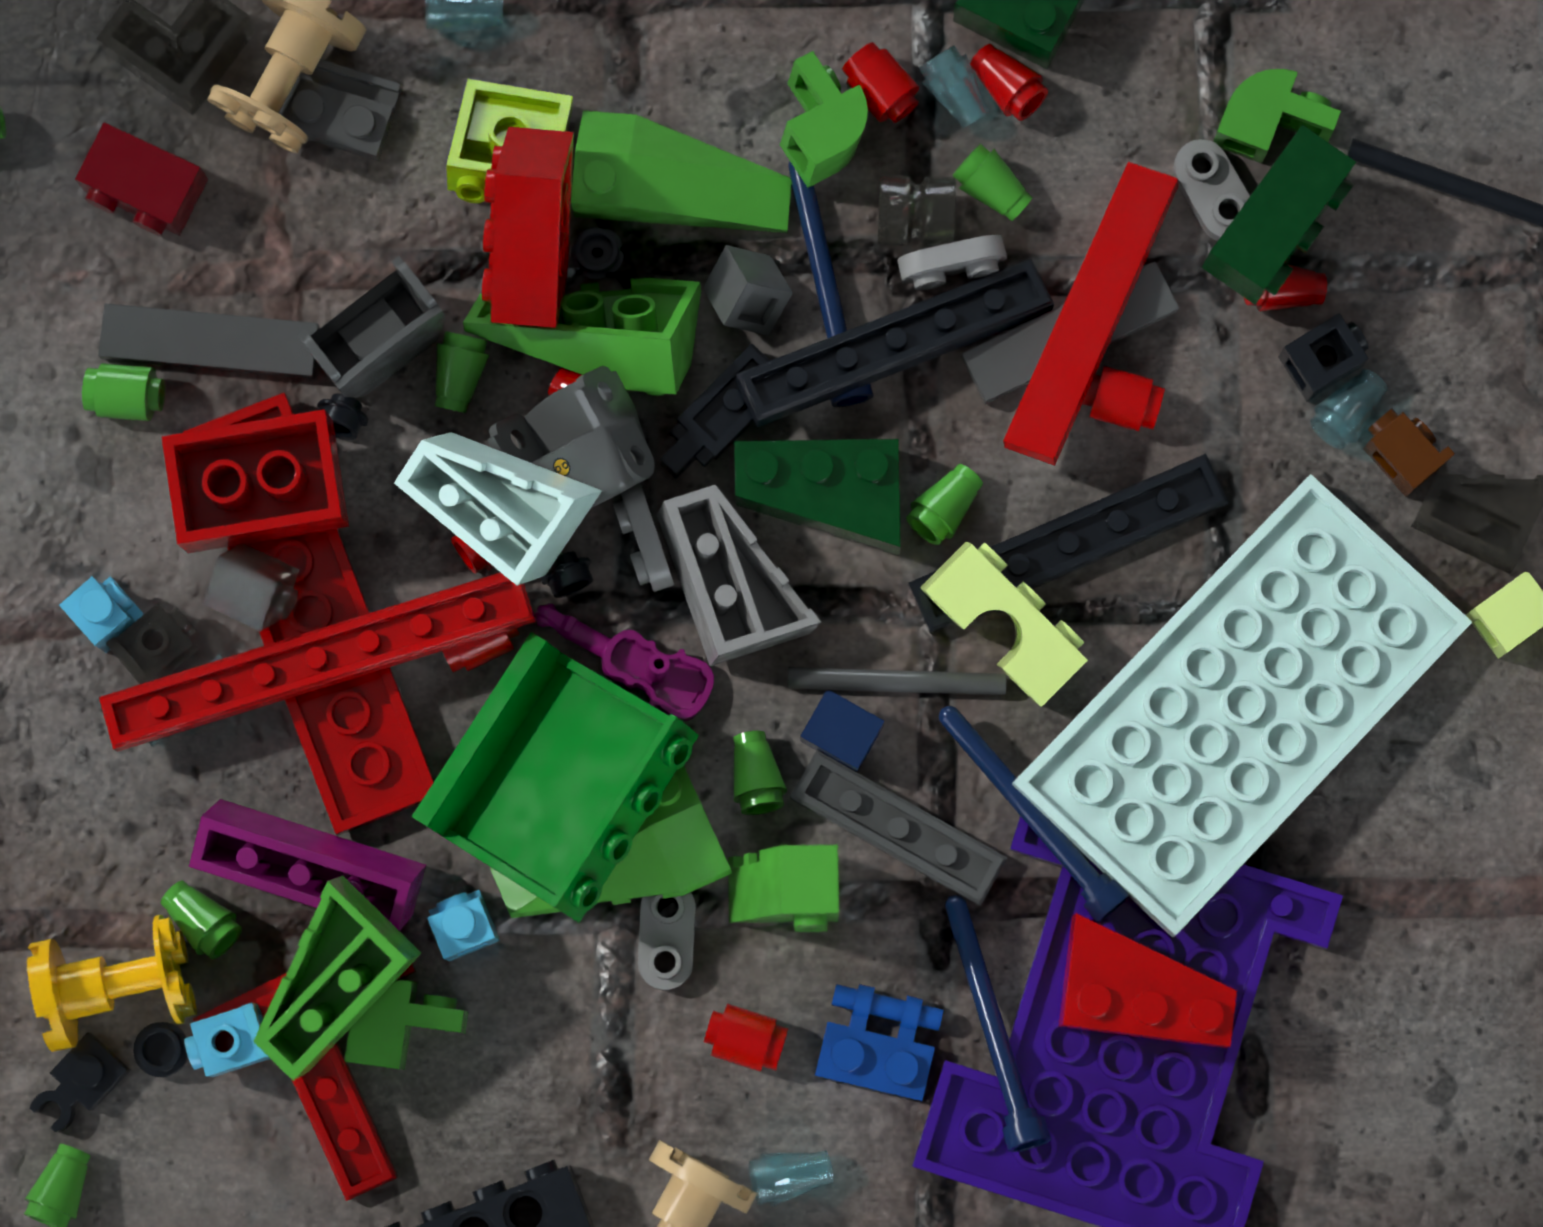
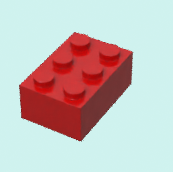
[482,127,574,328]
[161,409,349,554]

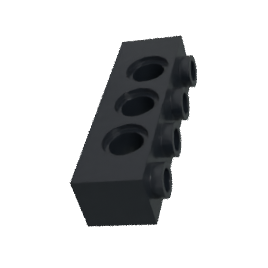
[385,1159,594,1227]

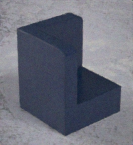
[800,691,885,773]

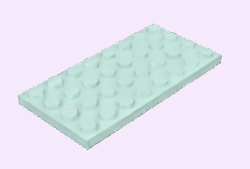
[1012,474,1472,938]

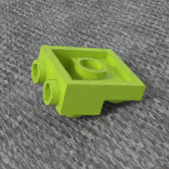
[446,79,573,203]

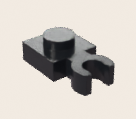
[30,1032,130,1132]

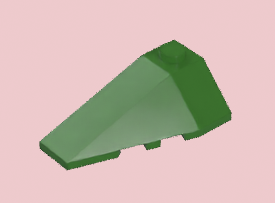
[571,111,792,233]
[463,278,701,396]
[490,765,732,918]

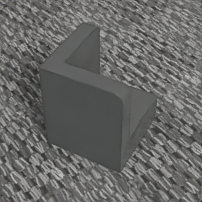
[704,245,793,336]

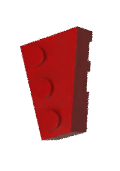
[1059,913,1237,1048]

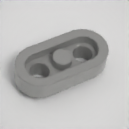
[1173,139,1250,241]
[897,235,1007,290]
[613,483,674,592]
[638,892,696,991]

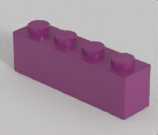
[188,799,426,931]

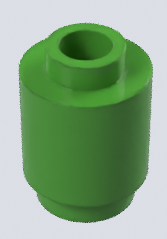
[82,363,165,421]

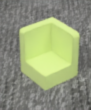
[1466,572,1543,659]

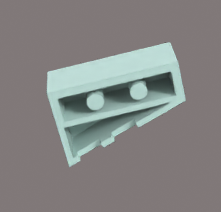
[394,432,602,586]

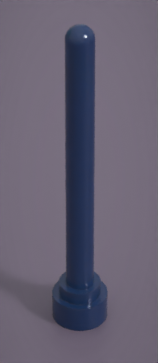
[788,161,874,407]
[939,706,1130,923]
[945,895,1051,1153]

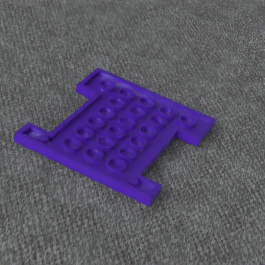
[912,816,1343,1227]

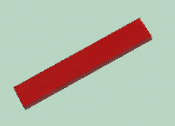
[1003,162,1179,466]

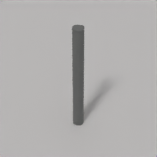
[788,667,1006,696]

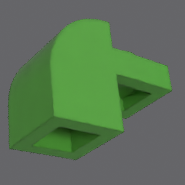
[780,51,868,188]
[1213,69,1341,164]
[344,980,469,1070]

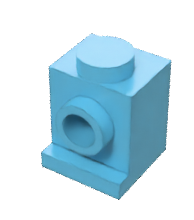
[59,576,147,653]
[427,890,500,962]
[184,1003,270,1077]

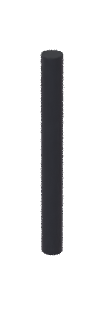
[1347,138,1543,227]

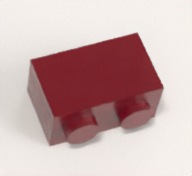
[75,122,208,236]

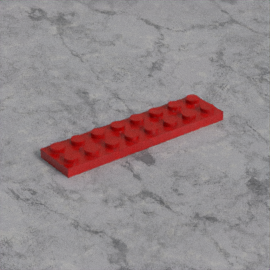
[183,392,434,836]

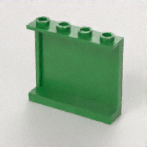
[412,632,699,923]

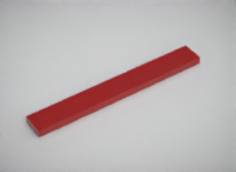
[99,572,536,752]

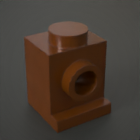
[1363,408,1455,497]

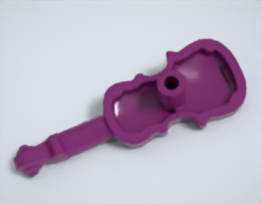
[535,603,714,722]

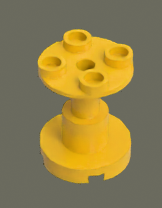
[27,915,197,1052]

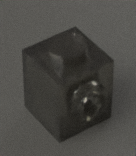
[203,543,299,632]

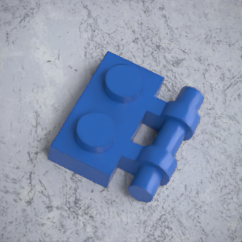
[815,984,943,1101]

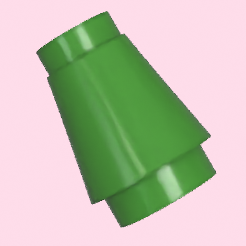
[952,143,1033,222]
[435,331,490,413]
[906,464,983,545]
[733,730,787,815]
[160,880,242,960]
[24,1144,91,1227]

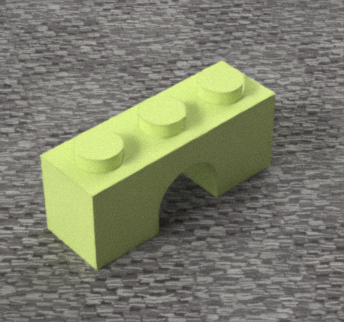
[920,542,1088,707]

